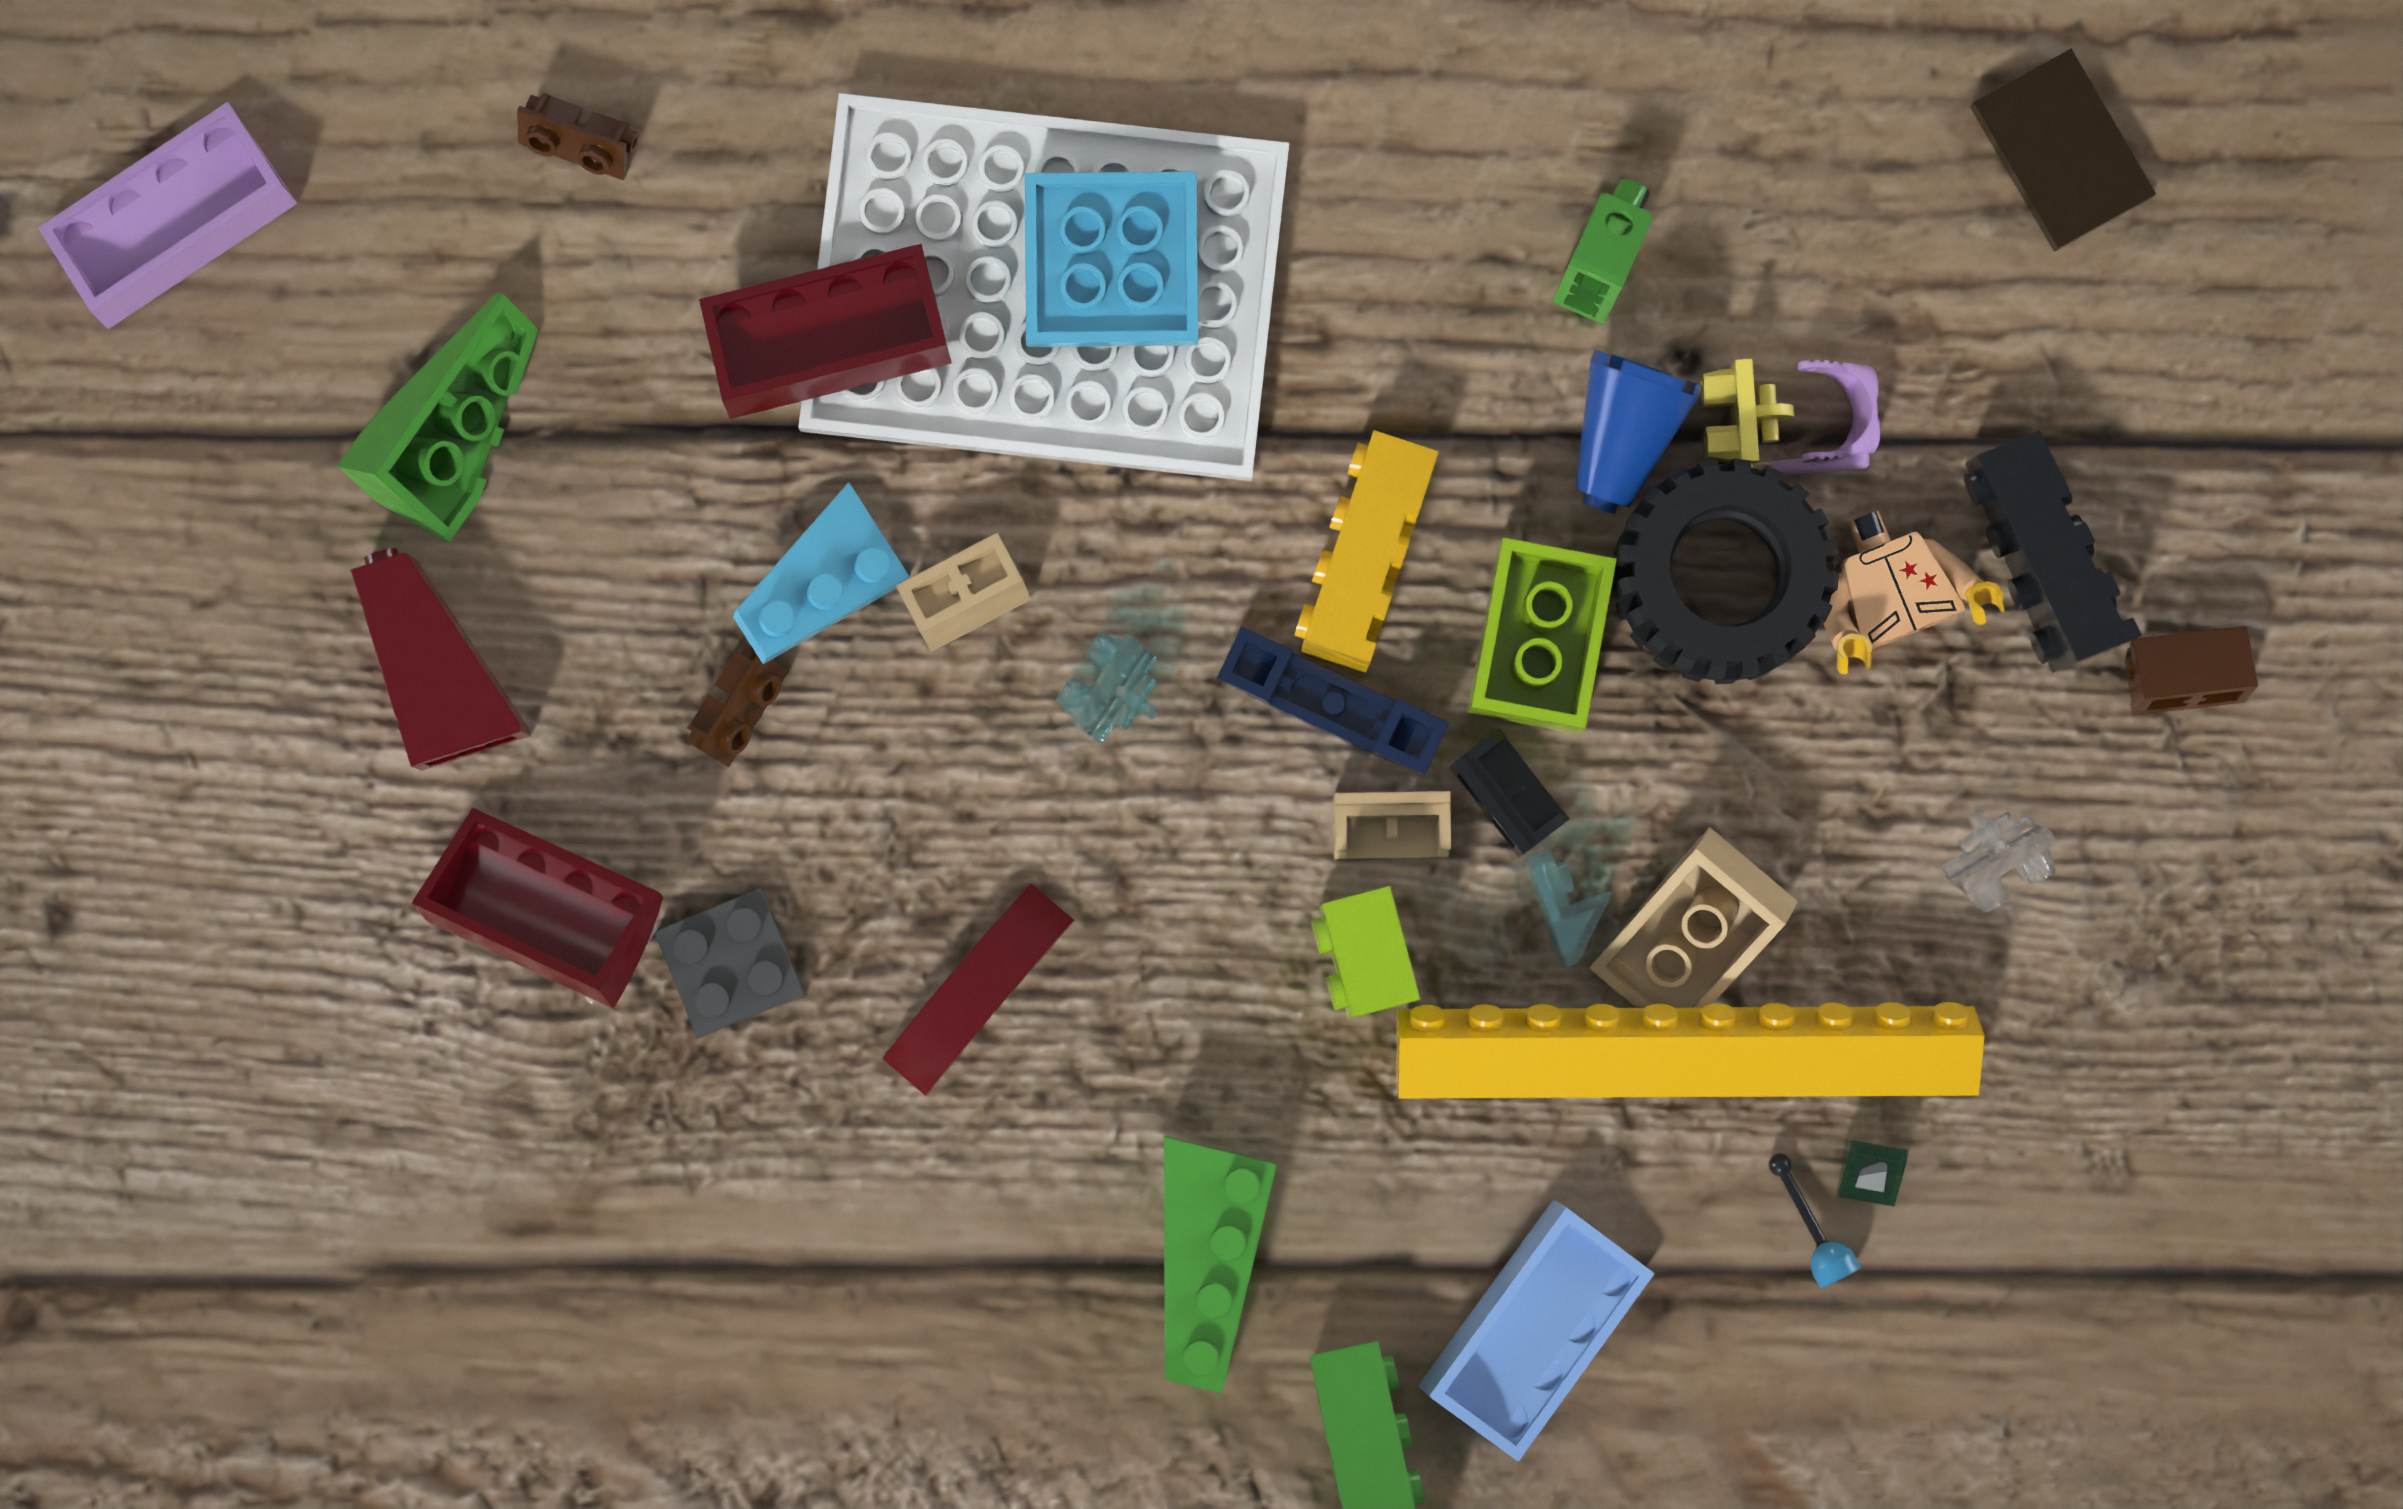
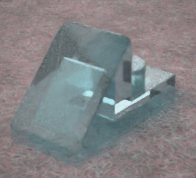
[1524,850,1613,969]

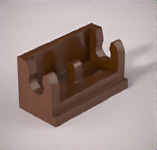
[2125,626,2258,715]

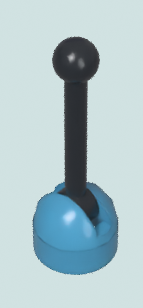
[1768,1153,1862,1289]

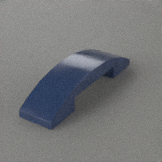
[1217,626,1449,776]

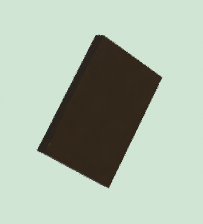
[1970,49,2156,252]

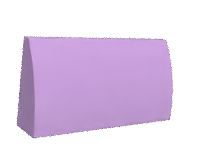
[38,102,298,329]

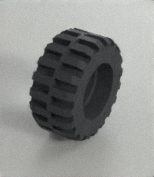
[1612,458,1839,684]

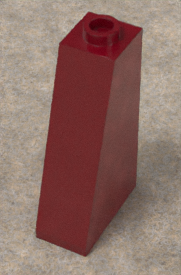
[351,548,531,771]

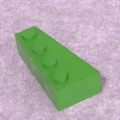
[1164,1136,1277,1394]
[1310,1341,1425,1509]

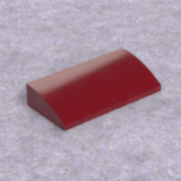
[699,244,952,419]
[412,808,663,1009]

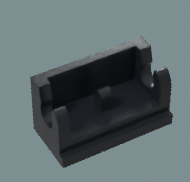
[1449,729,1569,858]

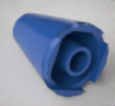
[1576,349,1702,514]

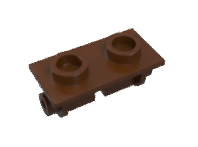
[517,93,639,181]
[686,644,789,767]

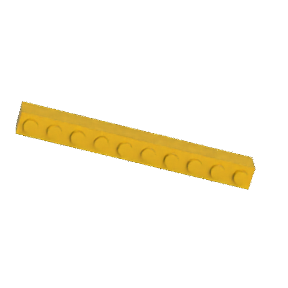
[1396,1002,1985,1099]

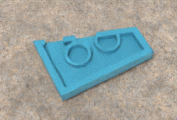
[733,482,910,664]

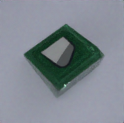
[1836,1139,1909,1207]

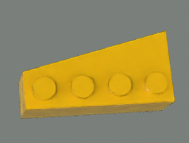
[1294,430,1439,674]

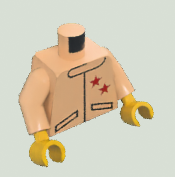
[1823,511,2006,674]

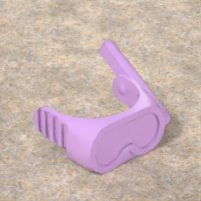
[1771,360,1880,475]

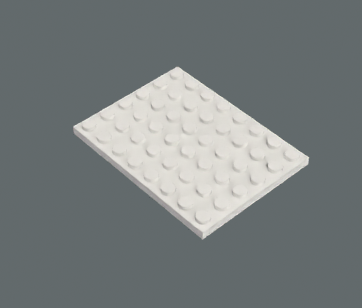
[798,93,1289,481]

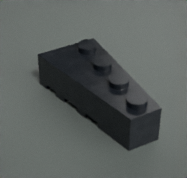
[1964,430,2142,673]

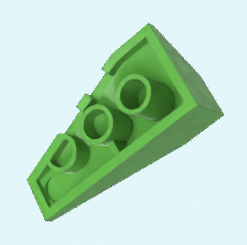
[337,292,539,543]

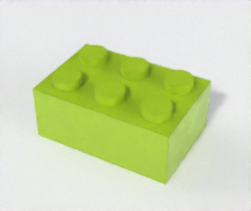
[1467,537,1617,735]

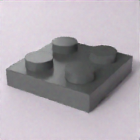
[654,888,806,1038]

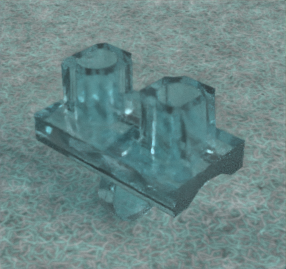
[1057,632,1159,744]

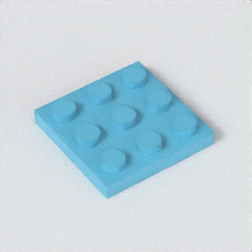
[1025,171,1198,347]

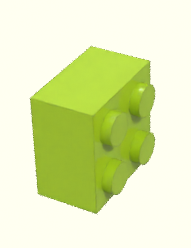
[1311,886,1421,1019]

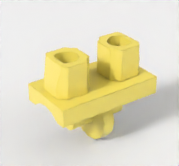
[1699,359,1794,468]

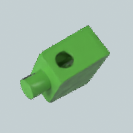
[1552,179,1654,325]

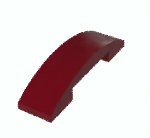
[882,884,1075,1096]

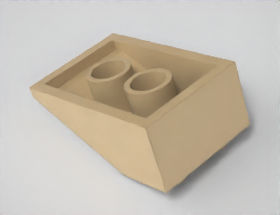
[1589,827,1798,1008]

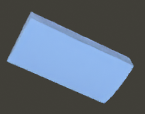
[1418,1199,1655,1462]

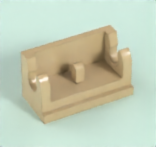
[896,532,1032,652]
[1333,791,1451,860]

